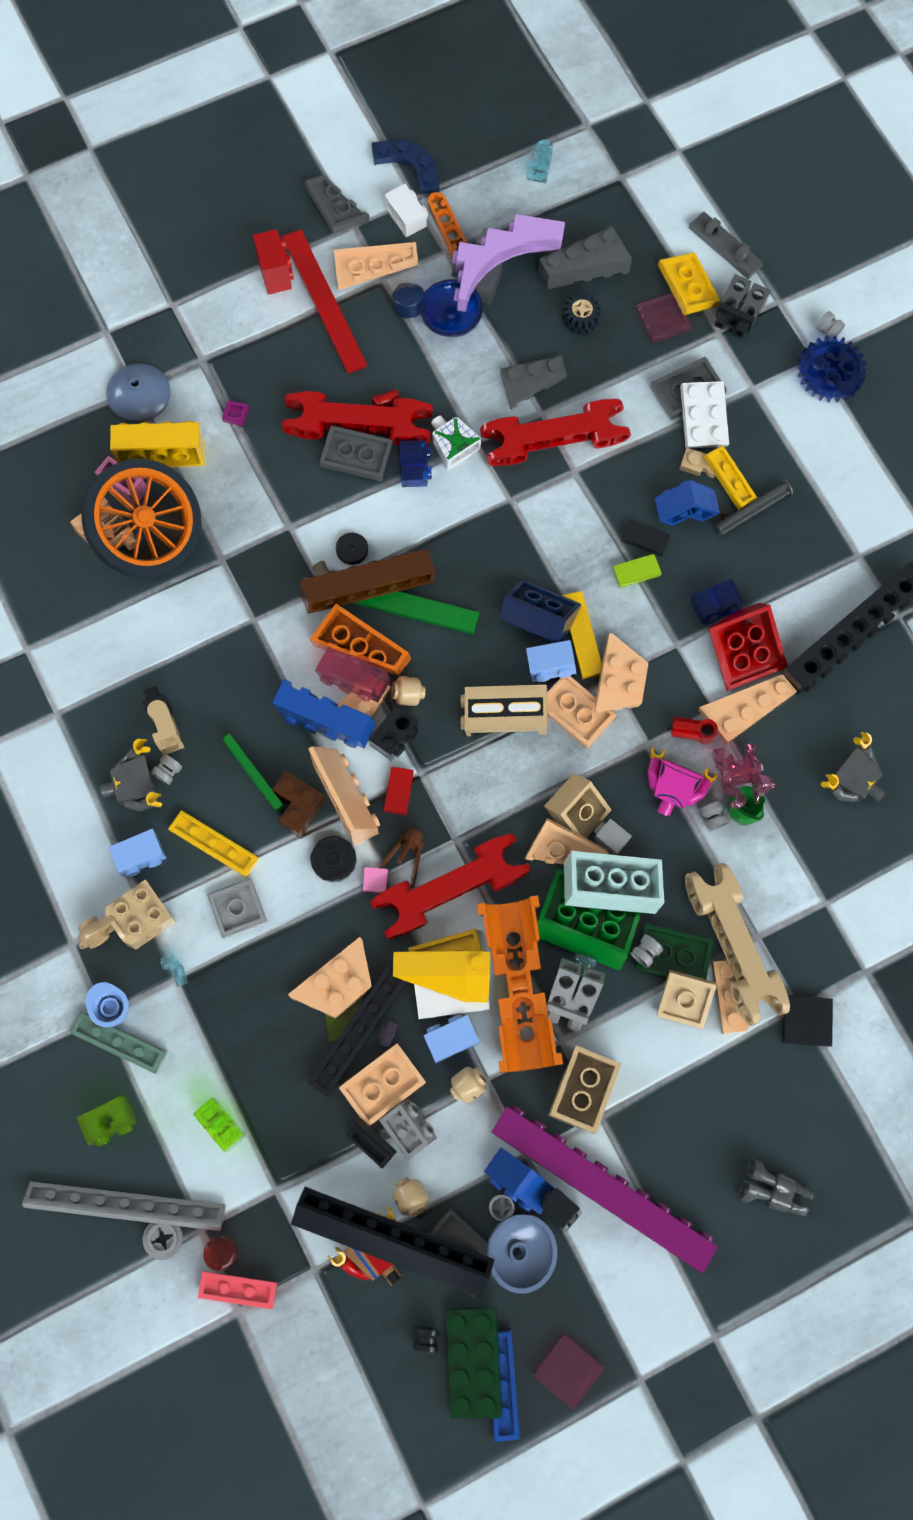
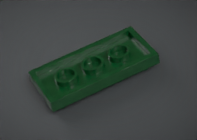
[446,1308,503,1419]

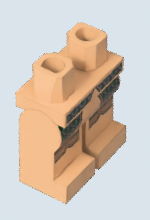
[70,497,136,551]

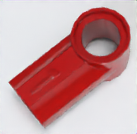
[671,717,718,744]

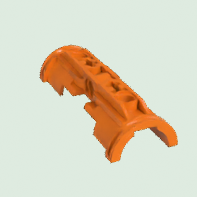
[477,895,563,1073]

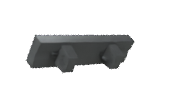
[689,211,764,279]

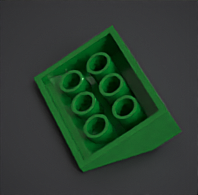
[537,869,641,971]

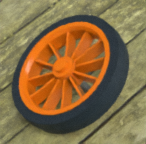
[82,459,201,578]

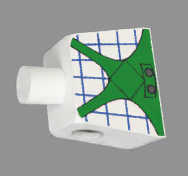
[431,415,481,470]

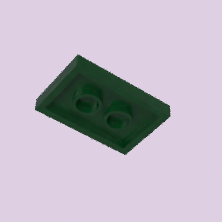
[634,924,714,979]

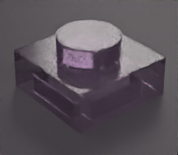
[378,1021,399,1049]

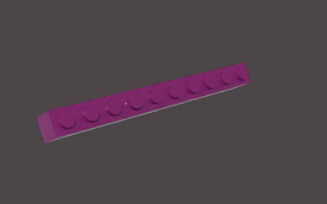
[491,1105,718,1273]

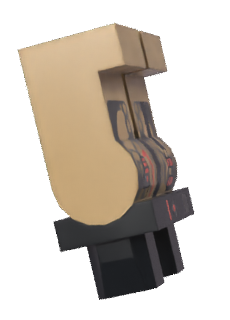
[142,686,185,754]

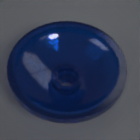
[420,279,483,337]

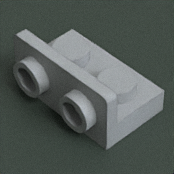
[379,1098,437,1161]

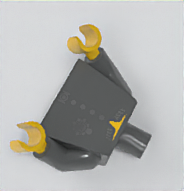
[821,732,886,803]
[100,739,162,812]

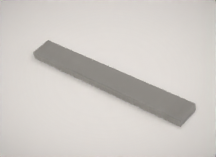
[22,1181,226,1231]

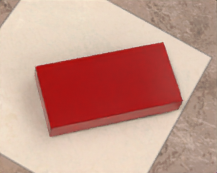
[384,767,414,816]

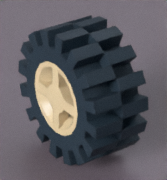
[562,292,601,334]

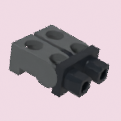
[714,274,771,338]

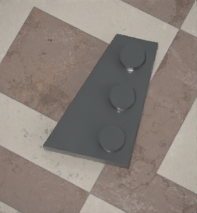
[305,175,370,233]

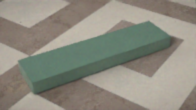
[70,1011,167,1074]

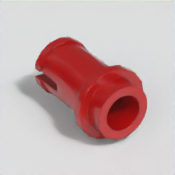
[371,389,400,406]

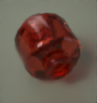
[203,1236,238,1271]

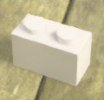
[384,184,428,237]

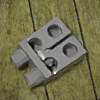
[546,958,605,1032]

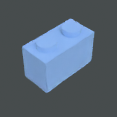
[526,640,577,682]
[109,828,166,877]
[424,1014,479,1064]

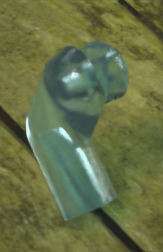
[160,955,188,987]

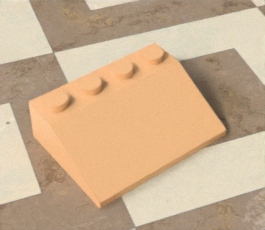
[308,746,380,846]

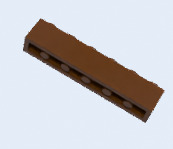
[300,549,436,614]

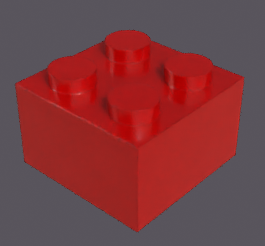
[253,229,294,295]

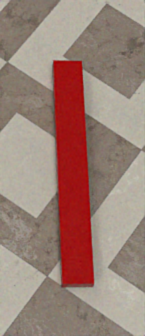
[282,229,367,374]

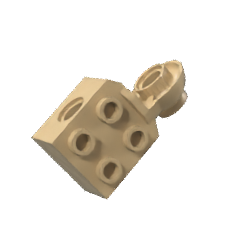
[78,879,176,950]

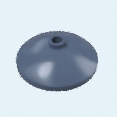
[106,363,171,422]
[486,1214,557,1294]

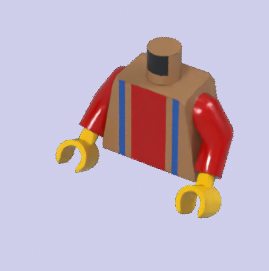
[328,1206,402,1286]

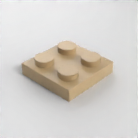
[656,970,717,1029]

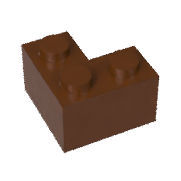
[273,771,326,839]

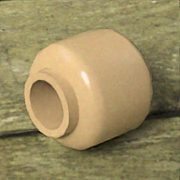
[391,676,426,706]
[450,1066,487,1103]
[392,1177,429,1217]

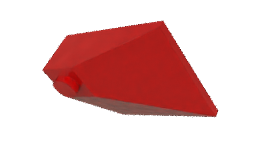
[708,603,788,691]

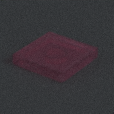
[636,293,691,343]
[533,1334,604,1411]

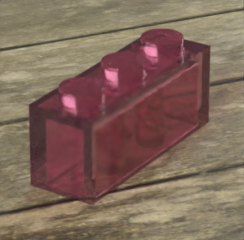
[315,648,391,703]

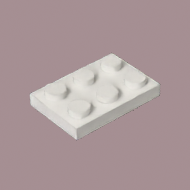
[680,381,729,448]

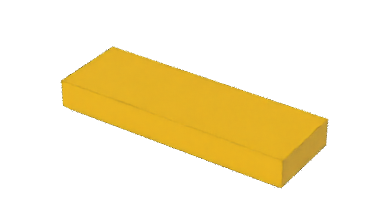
[704,445,758,510]

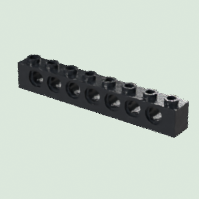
[780,562,913,695]

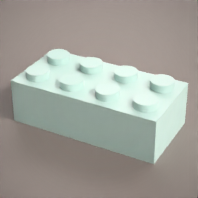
[564,851,664,914]

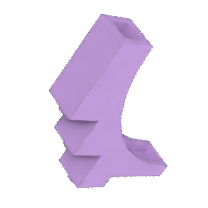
[452,214,565,312]

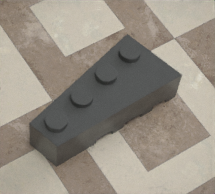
[538,227,632,289]

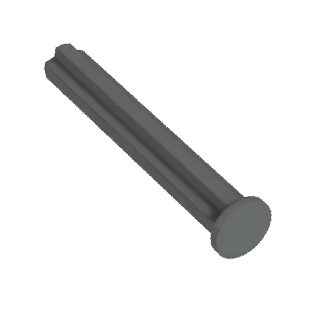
[715,480,793,534]

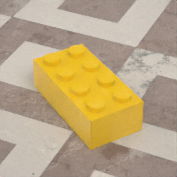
[110,420,206,467]

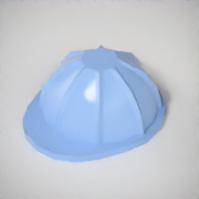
[86,982,129,1027]

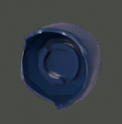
[392,283,424,319]

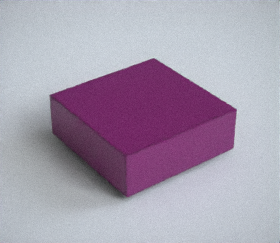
[222,400,249,427]

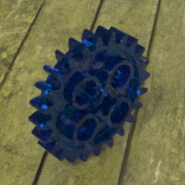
[797,335,867,403]

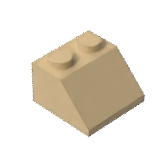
[544,773,611,838]

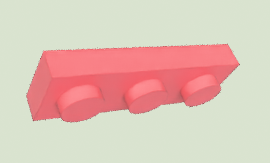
[198,1271,278,1309]

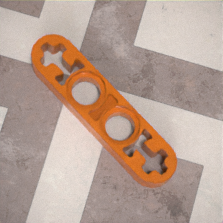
[428,192,467,259]

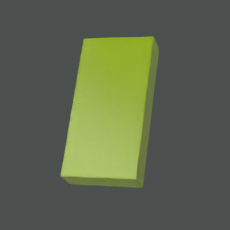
[612,554,662,588]

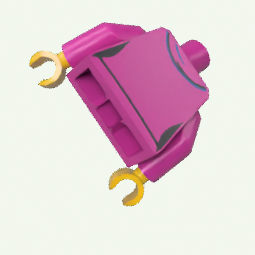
[647,747,718,816]

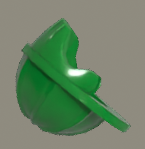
[727,786,765,826]

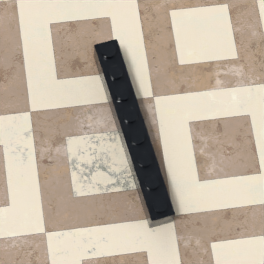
[291,1187,495,1298]

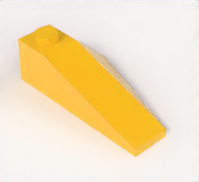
[393,951,490,1003]

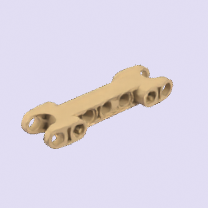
[685,863,790,1026]

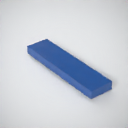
[492,1329,520,1442]

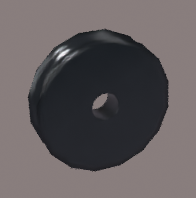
[336,532,368,565]

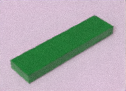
[223,733,285,814]

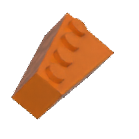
[310,604,411,677]

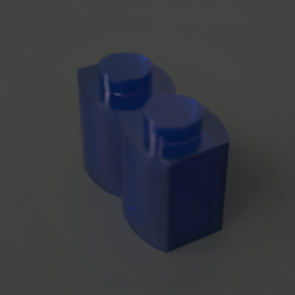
[399,440,432,487]
[690,579,744,624]

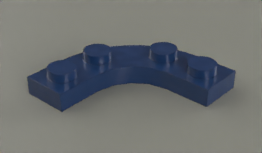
[371,140,440,195]

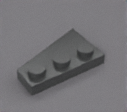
[500,356,567,409]

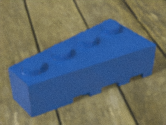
[272,679,376,749]

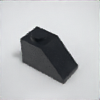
[541,1188,582,1232]

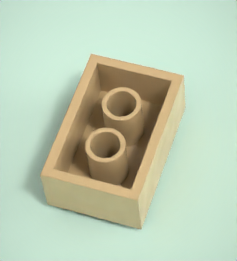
[548,1045,621,1134]

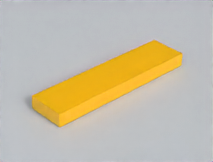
[561,591,602,679]
[168,810,259,878]

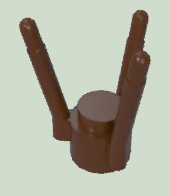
[379,828,425,889]

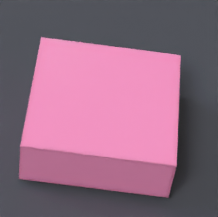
[363,867,388,893]

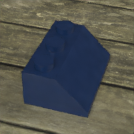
[499,579,581,643]

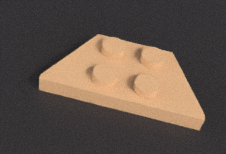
[593,633,648,715]
[288,937,373,1019]

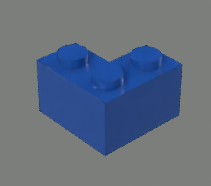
[655,480,720,526]
[483,1147,555,1215]

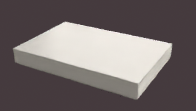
[414,984,490,1019]

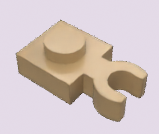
[679,448,715,478]

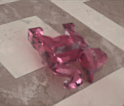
[713,744,775,809]

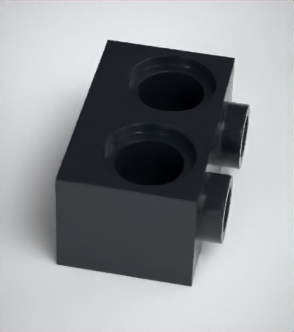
[369,705,419,761]

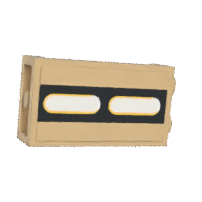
[461,685,548,736]

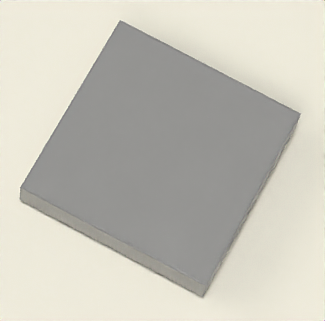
[207,878,267,939]

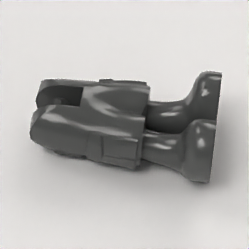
[738,1157,814,1216]

